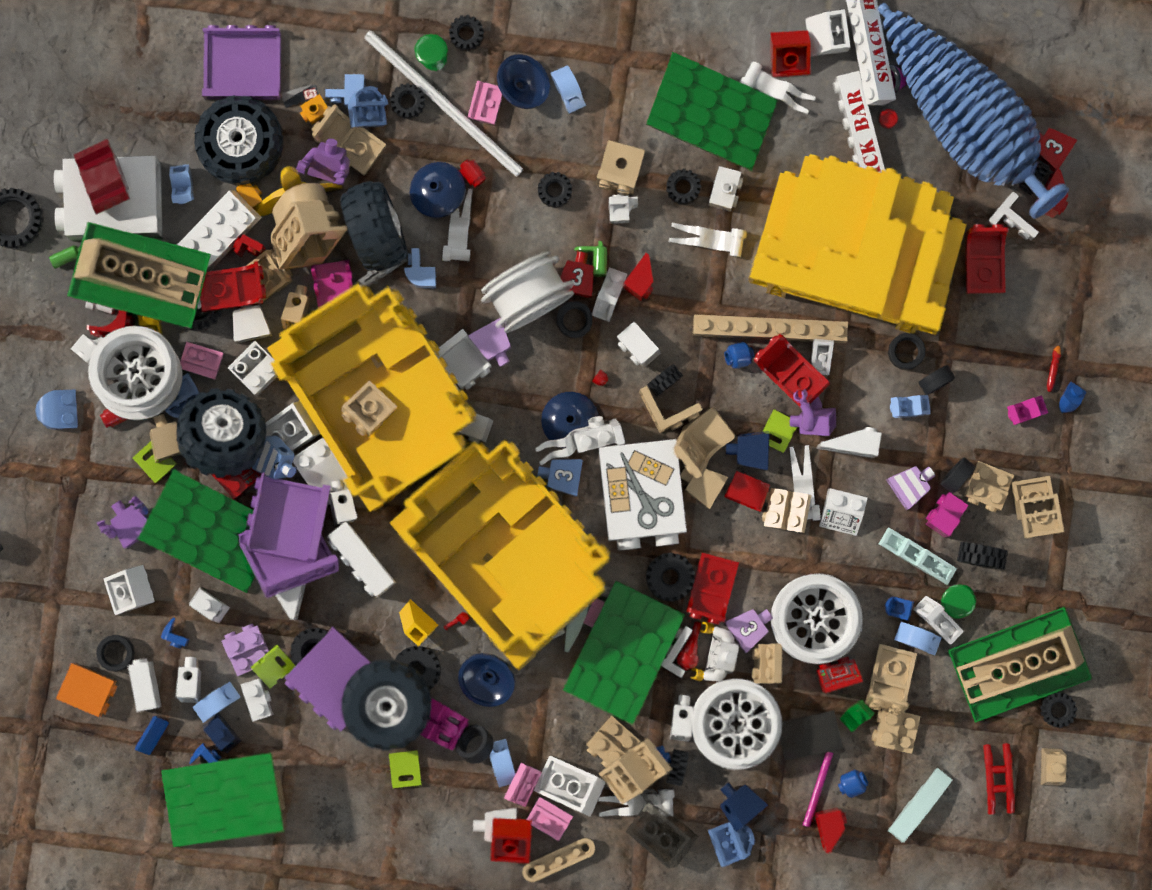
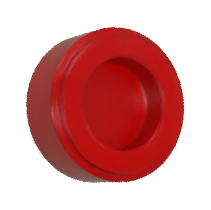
[879,109,898,129]

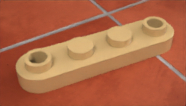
[523,838,595,882]

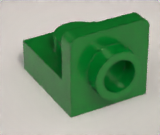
[840,699,875,732]

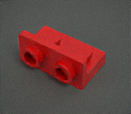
[233,234,267,257]

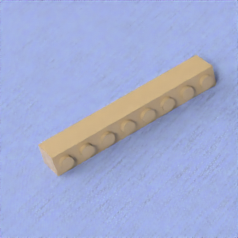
[693,315,848,343]

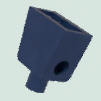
[726,431,770,470]
[203,713,242,753]
[720,782,768,832]

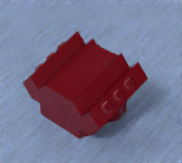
[74,138,130,215]

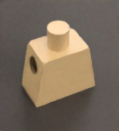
[281,285,309,330]
[150,414,181,463]
[680,468,728,510]
[1041,748,1066,786]

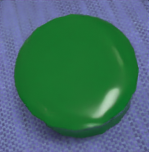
[414,34,448,71]
[941,585,976,619]

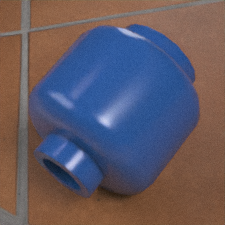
[724,342,754,369]
[838,770,869,798]

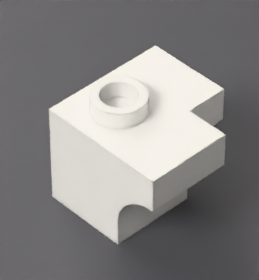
[609,195,638,224]
[71,334,103,364]

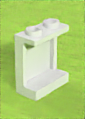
[438,329,492,390]

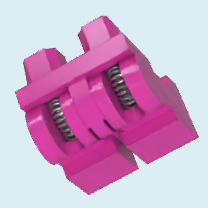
[421,698,469,751]

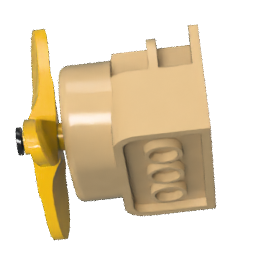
[255,167,347,269]

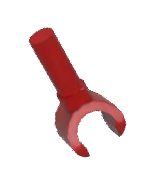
[443,612,470,630]

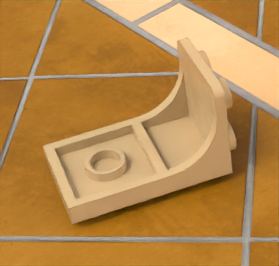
[312,104,387,176]
[673,408,735,479]
[865,644,917,715]

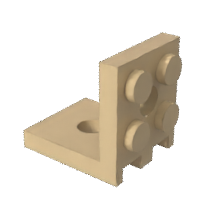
[596,140,645,195]
[639,386,702,433]

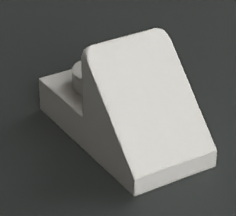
[811,339,834,375]

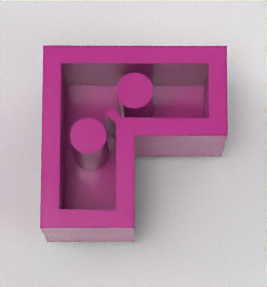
[925,492,969,538]

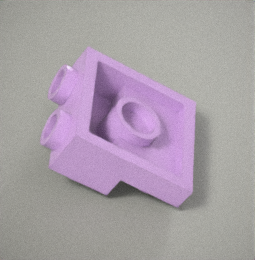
[222,624,269,676]

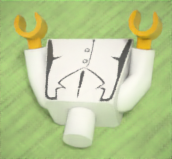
[690,622,739,681]

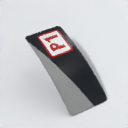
[281,84,319,108]

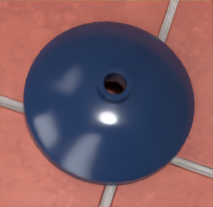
[497,54,550,109]
[409,162,466,218]
[541,392,598,448]
[458,653,515,707]

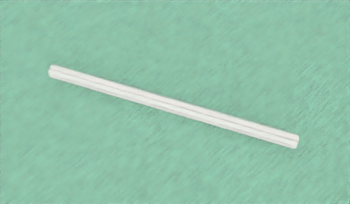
[365,31,523,177]

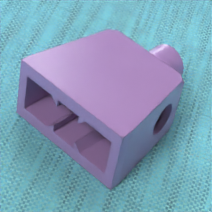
[468,318,511,367]

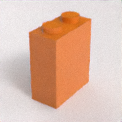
[56,663,118,717]

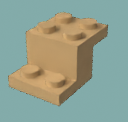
[1011,476,1064,538]
[599,738,671,804]

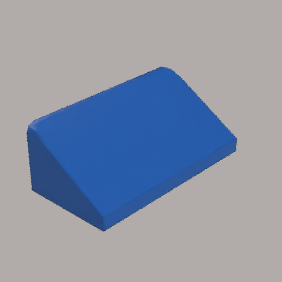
[135,715,169,755]

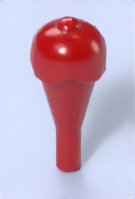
[676,622,701,670]

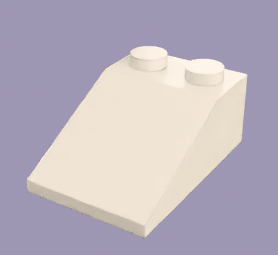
[266,401,320,452]
[817,427,881,458]
[293,438,348,507]
[534,756,605,816]

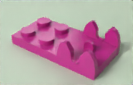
[311,260,354,309]

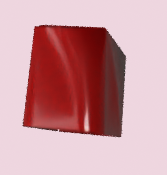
[724,471,770,512]

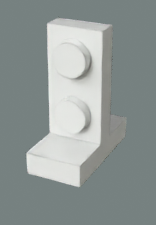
[986,192,1039,240]
[592,267,627,322]
[573,419,625,453]
[913,596,964,645]
[661,626,692,678]

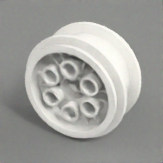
[481,251,574,333]
[88,326,183,420]
[771,574,862,664]
[692,679,782,769]

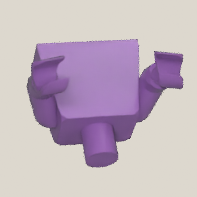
[296,139,350,185]
[790,390,836,436]
[97,496,149,549]

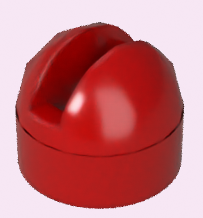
[592,369,608,386]

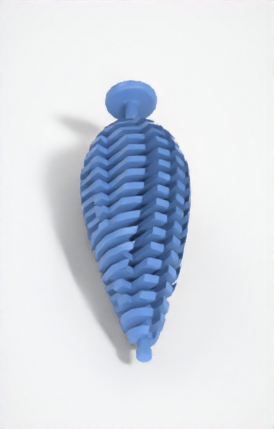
[878,3,1069,219]

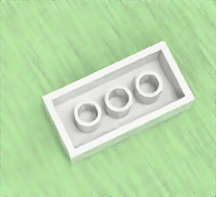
[177,190,262,272]
[328,522,396,597]

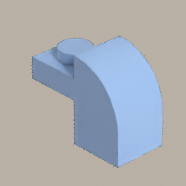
[551,65,586,113]
[325,74,365,108]
[169,164,194,204]
[404,248,436,288]
[890,395,931,418]
[894,622,942,655]
[193,682,241,723]
[490,739,515,787]

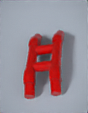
[983,743,1015,815]

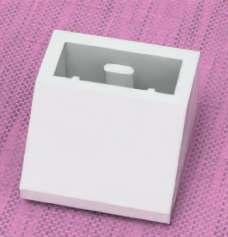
[805,9,850,56]
[228,341,277,396]

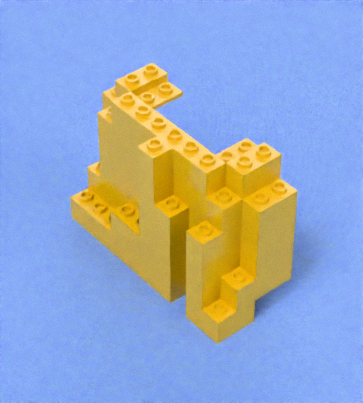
[749,154,967,335]
[267,284,477,512]
[390,440,610,671]

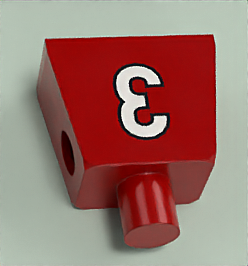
[1038,128,1077,172]
[560,251,594,298]

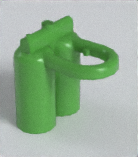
[574,241,607,277]
[49,245,80,269]

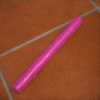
[803,751,834,827]

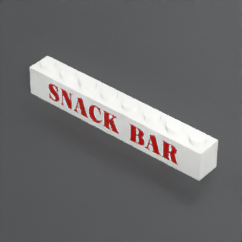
[846,0,896,105]
[833,71,885,173]

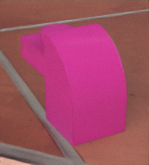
[1007,395,1048,425]

